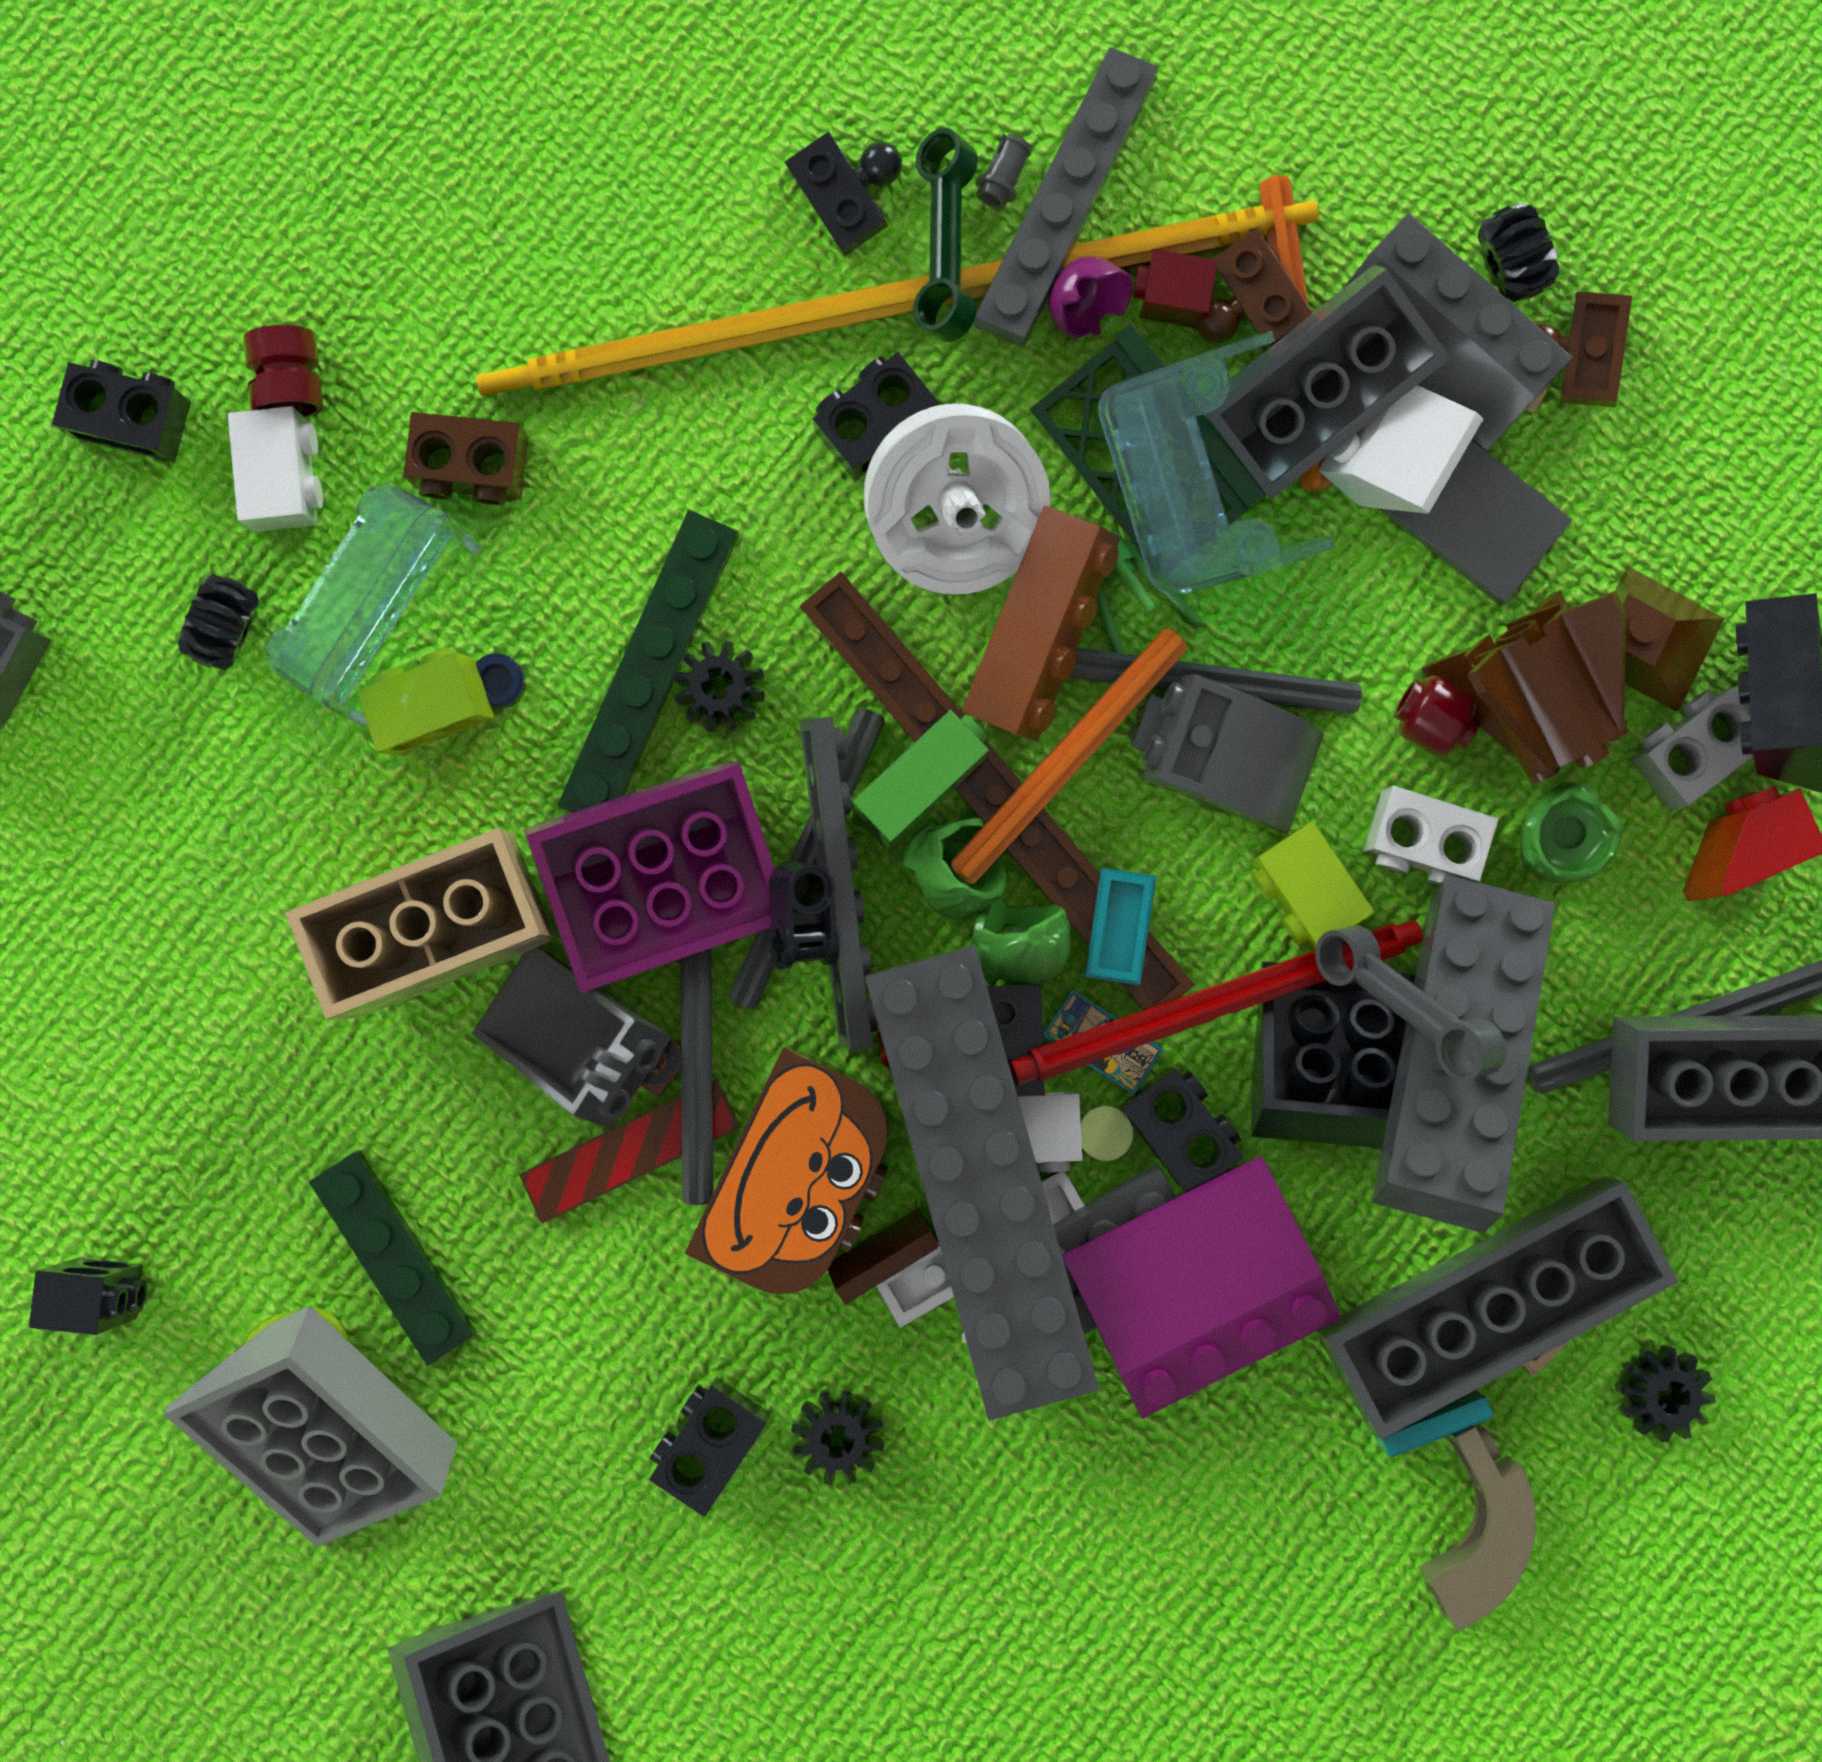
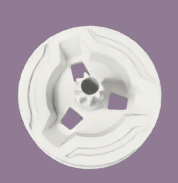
[863,404,1050,594]

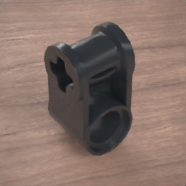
[769,860,839,970]

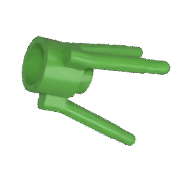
[1096,530,1203,654]

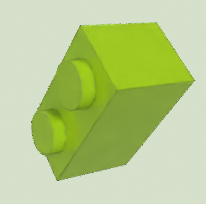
[356,648,495,755]
[1250,821,1375,950]

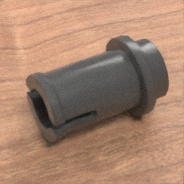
[976,134,1032,209]

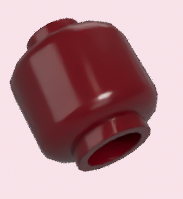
[1394,675,1481,756]

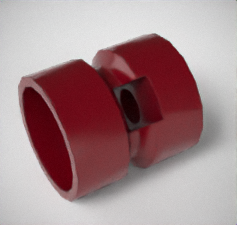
[243,325,323,418]

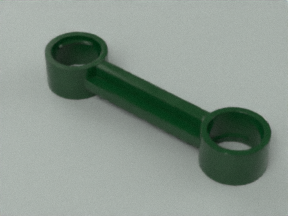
[913,128,978,342]

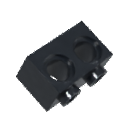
[812,352,939,482]
[51,360,191,463]
[1118,1067,1243,1194]
[29,1257,147,1335]
[649,1376,770,1518]

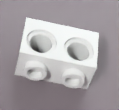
[1363,786,1498,886]

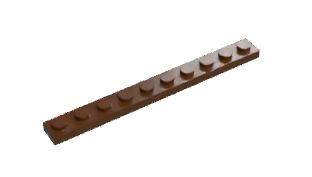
[800,571,1195,1010]

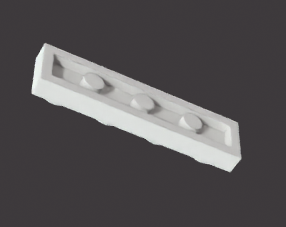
[876,1172,1084,1328]

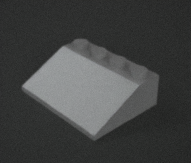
[164,1306,457,1547]

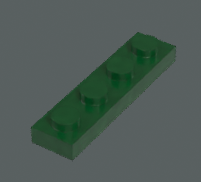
[309,1150,478,1366]

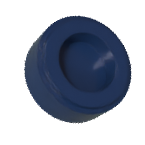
[476,654,526,709]

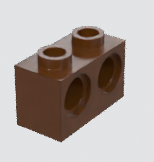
[403,412,529,505]

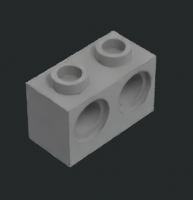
[1630,687,1753,811]

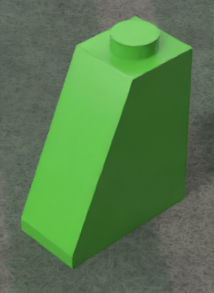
[852,709,989,854]

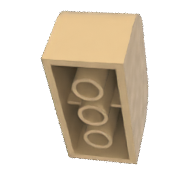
[285,828,554,1019]

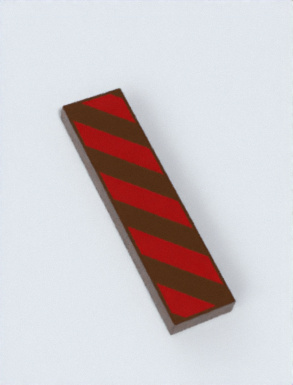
[519,1078,741,1224]

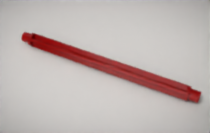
[1009,920,1423,1085]

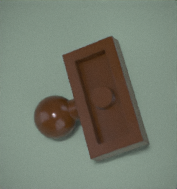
[1196,228,1313,349]
[1536,292,1632,408]

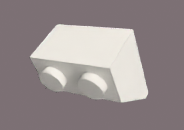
[1319,385,1483,514]

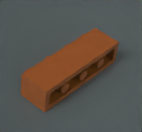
[961,505,1121,742]

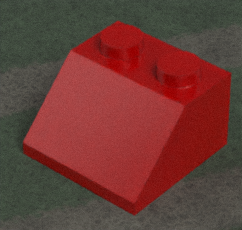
[1683,786,1822,901]

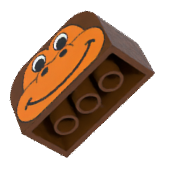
[684,1045,889,1294]

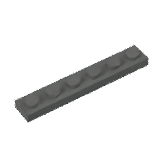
[975,47,1159,347]
[799,716,878,1050]

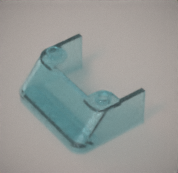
[1098,331,1335,594]
[266,483,481,727]

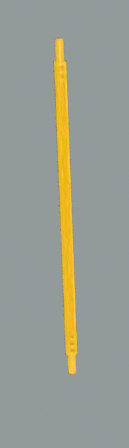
[476,200,1319,397]

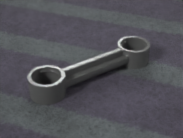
[1315,925,1506,1082]

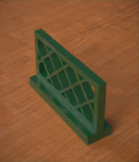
[1030,323,1265,578]

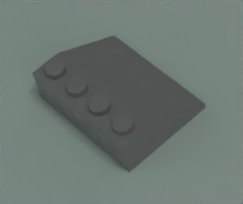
[387,1590,610,1762]

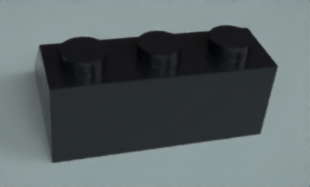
[1736,593,1822,793]

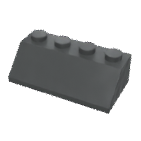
[1343,213,1573,452]
[1197,265,1451,500]

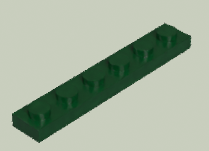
[558,509,739,812]

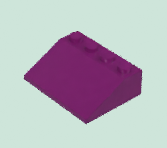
[523,760,774,993]
[1062,1156,1342,1419]

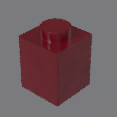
[1132,249,1218,328]

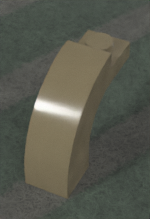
[1418,1426,1536,1631]

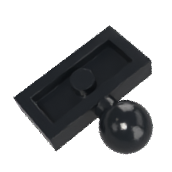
[785,131,902,256]

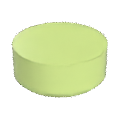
[1080,1105,1133,1161]

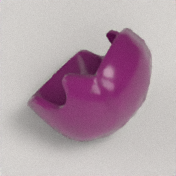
[1048,256,1133,339]

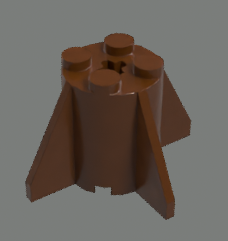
[1421,590,1629,783]

